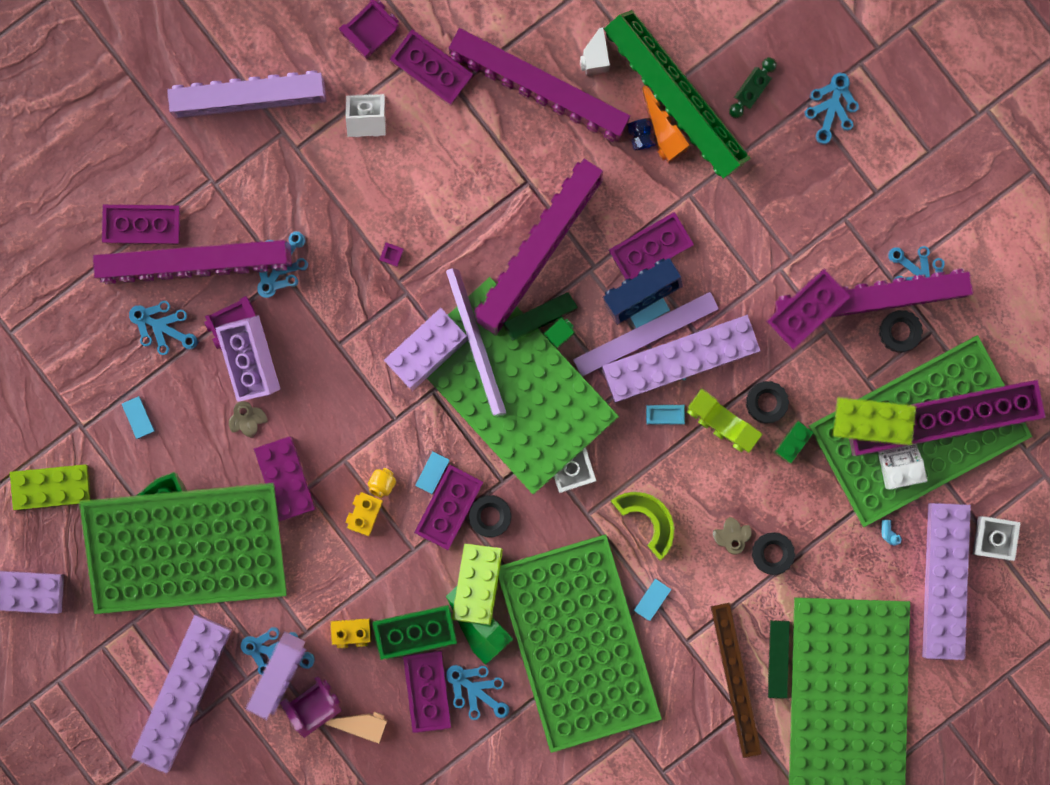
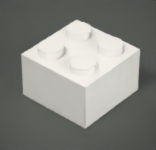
[972,516,1020,561]

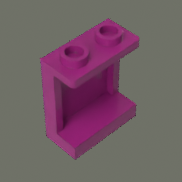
[339,0,399,59]
[204,296,265,351]
[280,676,342,738]

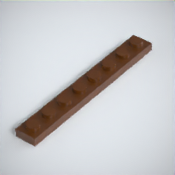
[710,602,762,758]

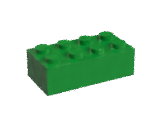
[373,605,457,660]

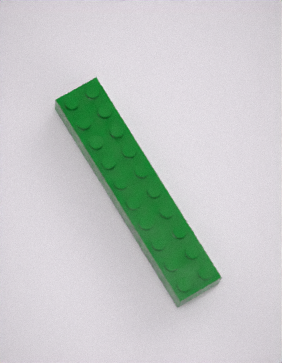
[604,10,751,179]

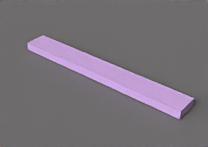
[446,268,507,416]
[573,292,719,377]

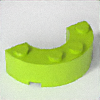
[687,389,762,453]
[610,492,674,560]

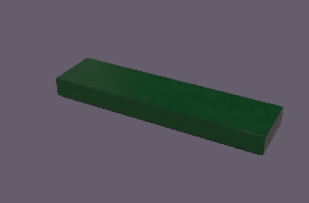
[503,292,578,341]
[767,620,790,698]

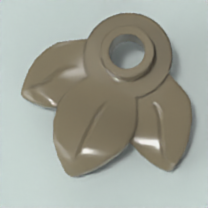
[229,401,267,438]
[713,517,752,555]

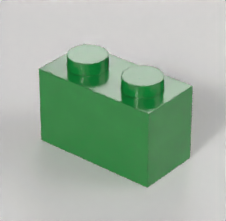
[544,318,574,349]
[773,421,814,464]

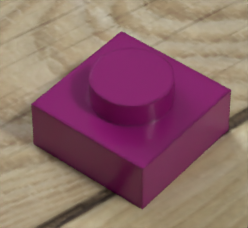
[379,242,404,267]

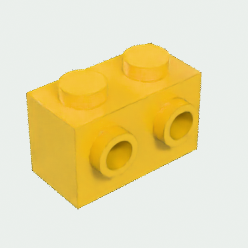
[345,492,383,536]
[330,618,372,648]

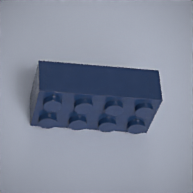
[603,258,683,325]

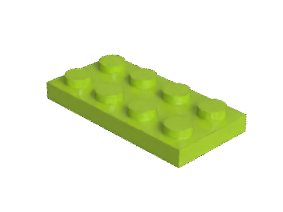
[833,397,916,445]
[10,464,91,510]
[452,544,503,625]

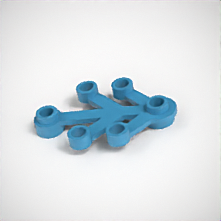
[805,73,859,144]
[257,231,308,298]
[888,246,945,281]
[129,301,198,355]
[241,627,315,675]
[446,665,509,720]

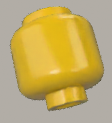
[368,468,396,498]

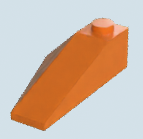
[642,85,689,163]

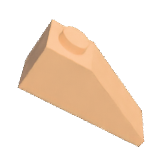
[324,712,387,743]

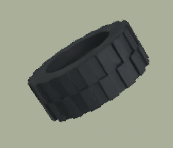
[879,310,923,353]
[746,381,789,424]
[469,495,511,538]
[752,532,795,575]

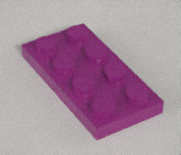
[389,29,473,106]
[102,204,180,244]
[608,212,694,280]
[766,269,850,350]
[414,464,483,550]
[403,651,451,733]

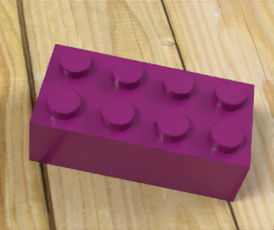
[254,436,316,522]

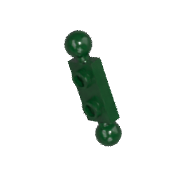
[729,57,777,119]

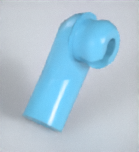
[882,520,902,546]

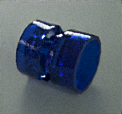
[627,118,657,151]

